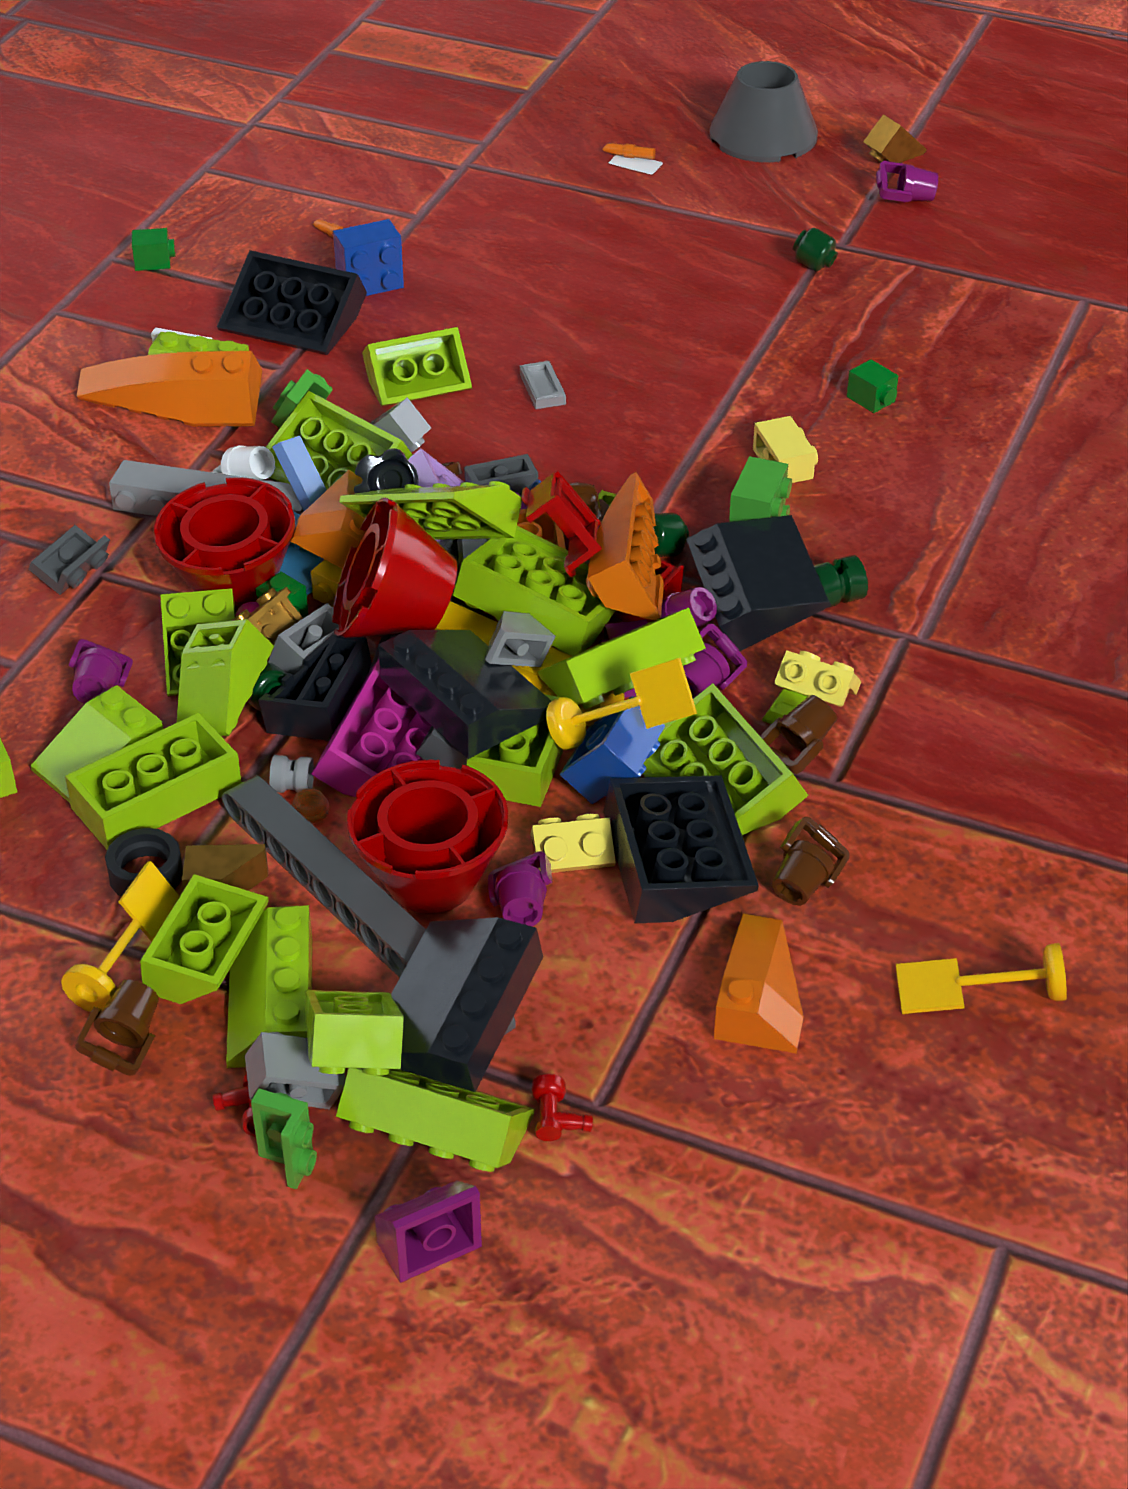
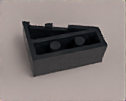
[258,634,372,741]

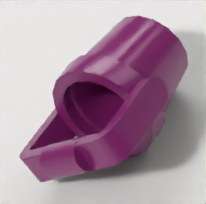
[876,161,938,202]
[661,587,717,629]
[683,624,747,699]
[68,639,133,704]
[488,851,553,927]

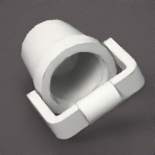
[212,445,275,480]

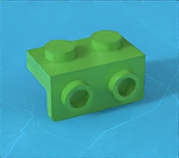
[271,369,333,428]
[251,1088,317,1189]

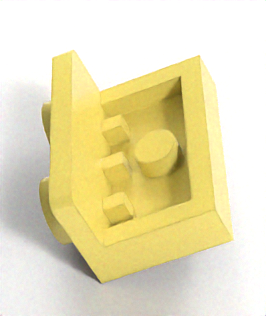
[775,650,861,707]
[530,814,616,873]

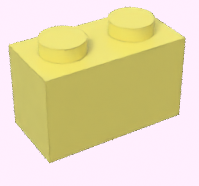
[753,416,818,483]

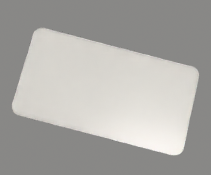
[609,155,663,174]

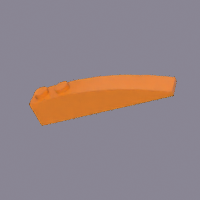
[76,351,262,427]
[586,472,664,621]

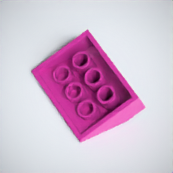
[311,659,432,797]

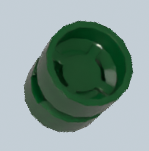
[814,555,868,607]

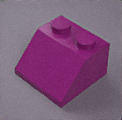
[375,1180,482,1283]

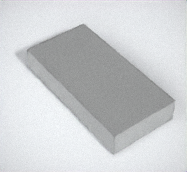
[520,361,566,409]

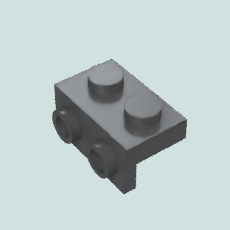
[28,525,110,595]

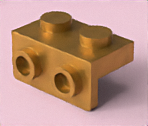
[232,587,303,655]

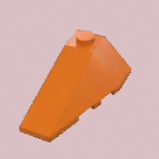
[290,470,366,569]

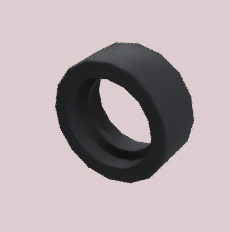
[105,828,183,897]

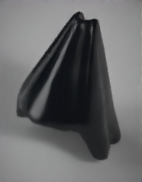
[354,448,419,494]

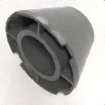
[710,61,818,162]

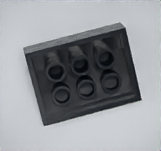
[217,250,367,355]
[686,515,831,652]
[379,630,551,759]
[603,775,759,924]
[391,917,543,1092]

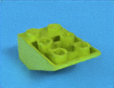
[160,588,236,696]
[176,619,274,736]

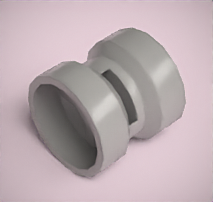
[269,755,314,795]

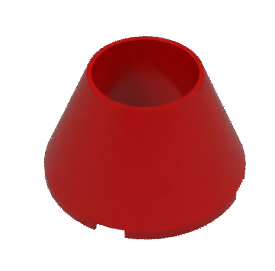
[154,478,295,611]
[332,497,457,638]
[347,760,508,914]

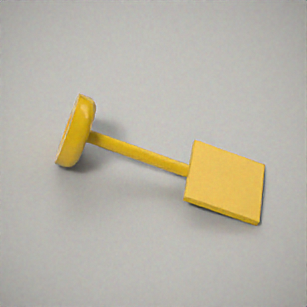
[546,658,697,750]
[61,861,180,1012]
[896,943,1067,1014]

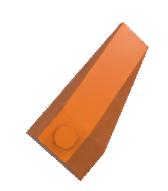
[714,914,804,1054]

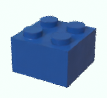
[333,219,404,296]
[559,696,665,804]

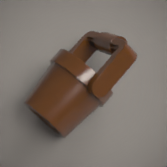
[760,695,838,774]
[772,817,850,906]
[75,980,159,1076]

